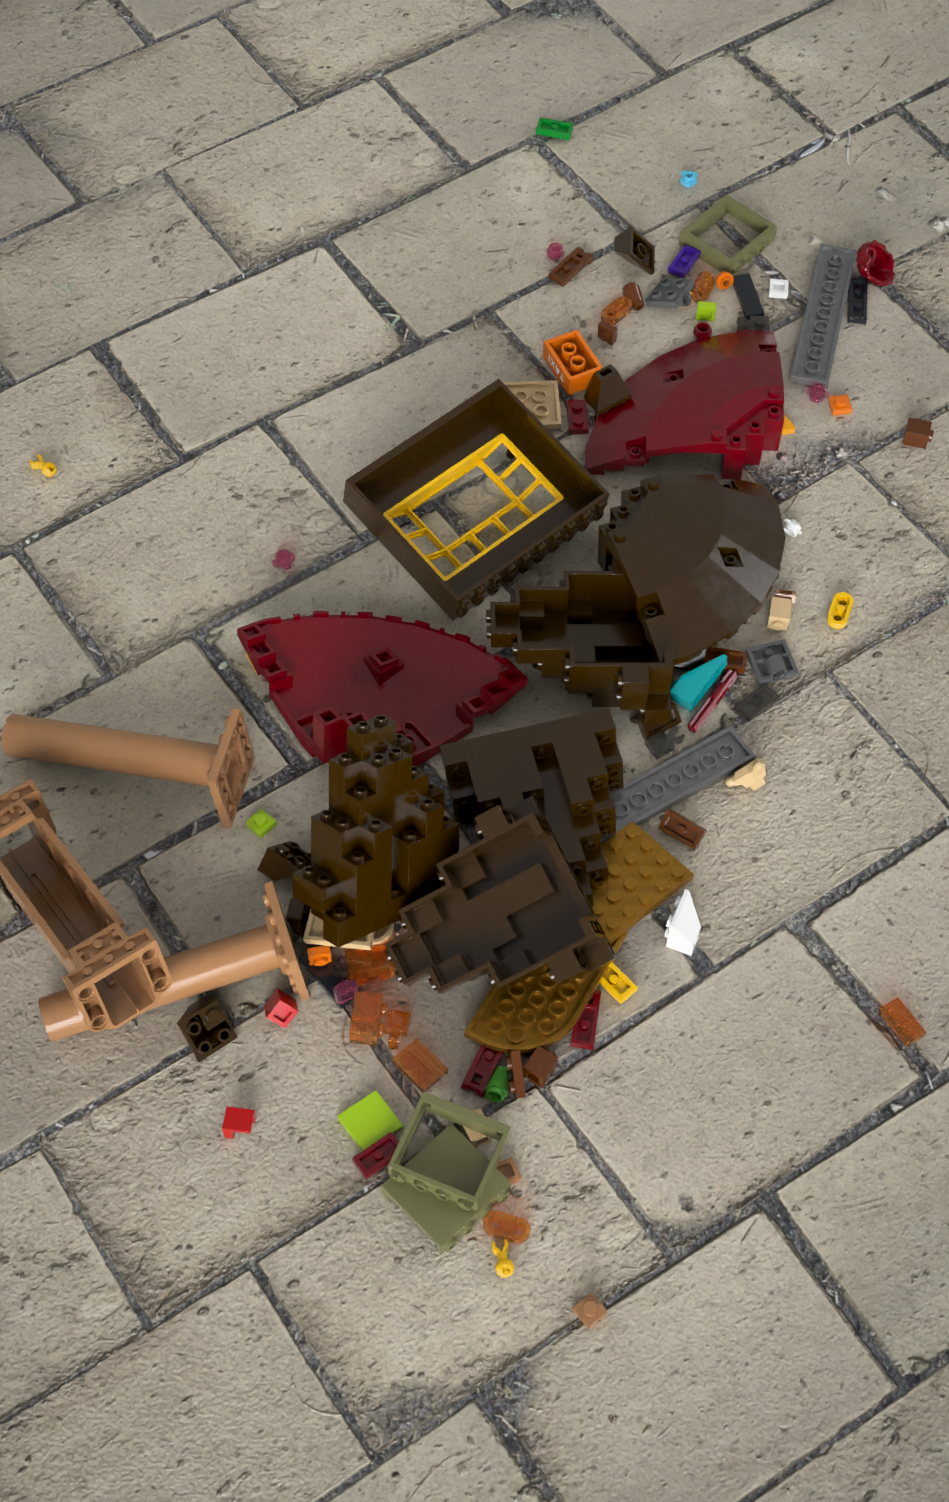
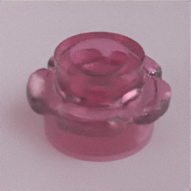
[546,243,564,260]

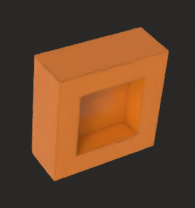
[828,394,852,416]
[307,946,332,966]

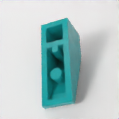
[670,654,727,712]

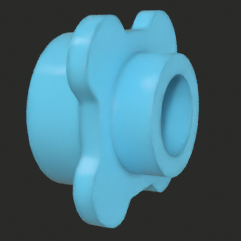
[680,171,698,188]

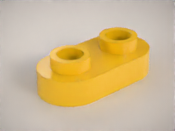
[827,592,854,629]

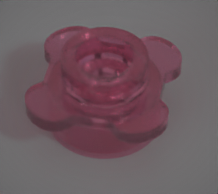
[806,384,829,403]
[272,549,295,570]

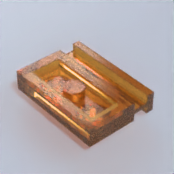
[392,1038,448,1093]

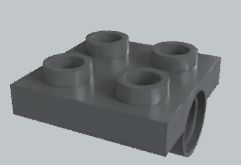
[645,278,695,308]
[745,639,799,685]

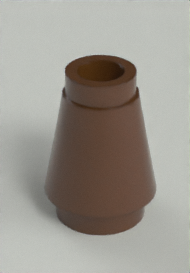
[623,282,645,311]

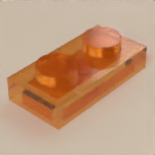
[879,997,926,1047]

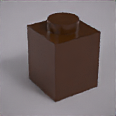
[903,417,934,449]
[523,1046,558,1088]

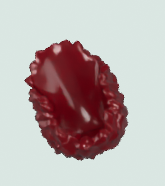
[856,240,895,287]

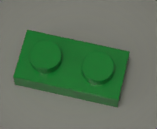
[536,117,574,140]

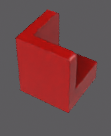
[264,988,298,1028]
[222,1106,256,1138]

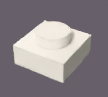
[769,279,789,299]

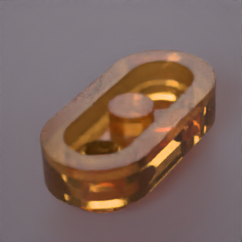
[690,271,715,303]
[601,297,632,325]
[483,1210,531,1244]

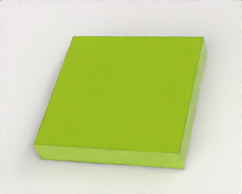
[337,1090,403,1151]

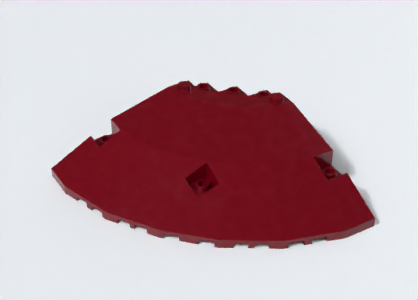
[585,330,784,480]
[237,611,528,766]

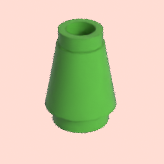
[485,1066,509,1102]

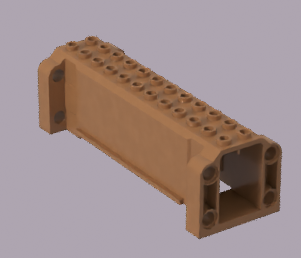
[0,779,172,1032]

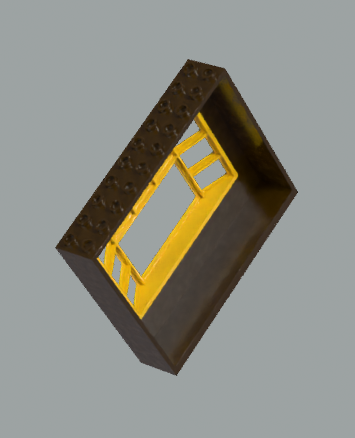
[343,379,609,621]

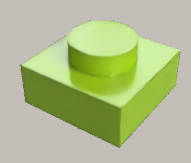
[696,301,717,321]
[246,808,277,839]

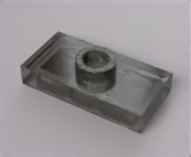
[734,683,780,722]

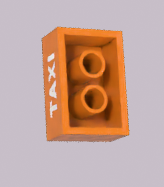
[543,330,603,396]

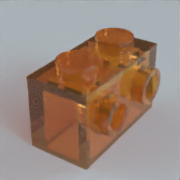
[344,943,395,985]
[349,991,387,1046]

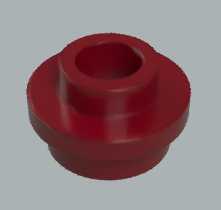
[693,322,712,339]

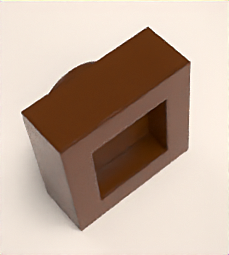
[597,320,618,346]

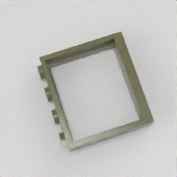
[679,194,777,275]
[388,1091,511,1211]

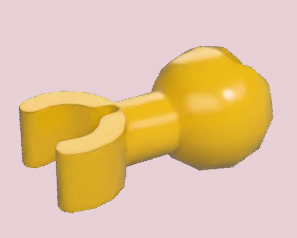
[29,454,57,477]
[492,1239,515,1278]

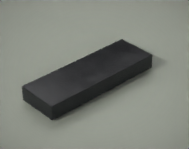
[733,273,764,320]
[847,278,868,324]
[300,946,359,1009]

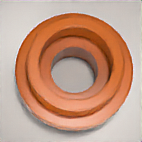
[716,271,734,290]

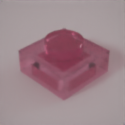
[333,979,359,1005]

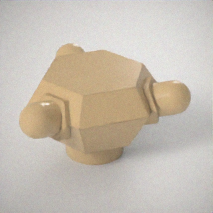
[725,758,767,791]

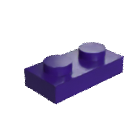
[668,245,701,279]

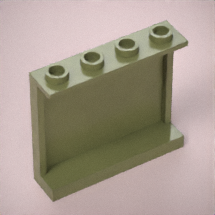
[381,1123,511,1255]

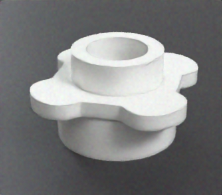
[783,518,802,537]

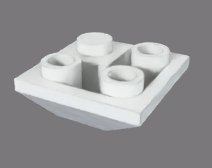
[664,889,701,956]

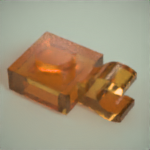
[384,1009,411,1050]

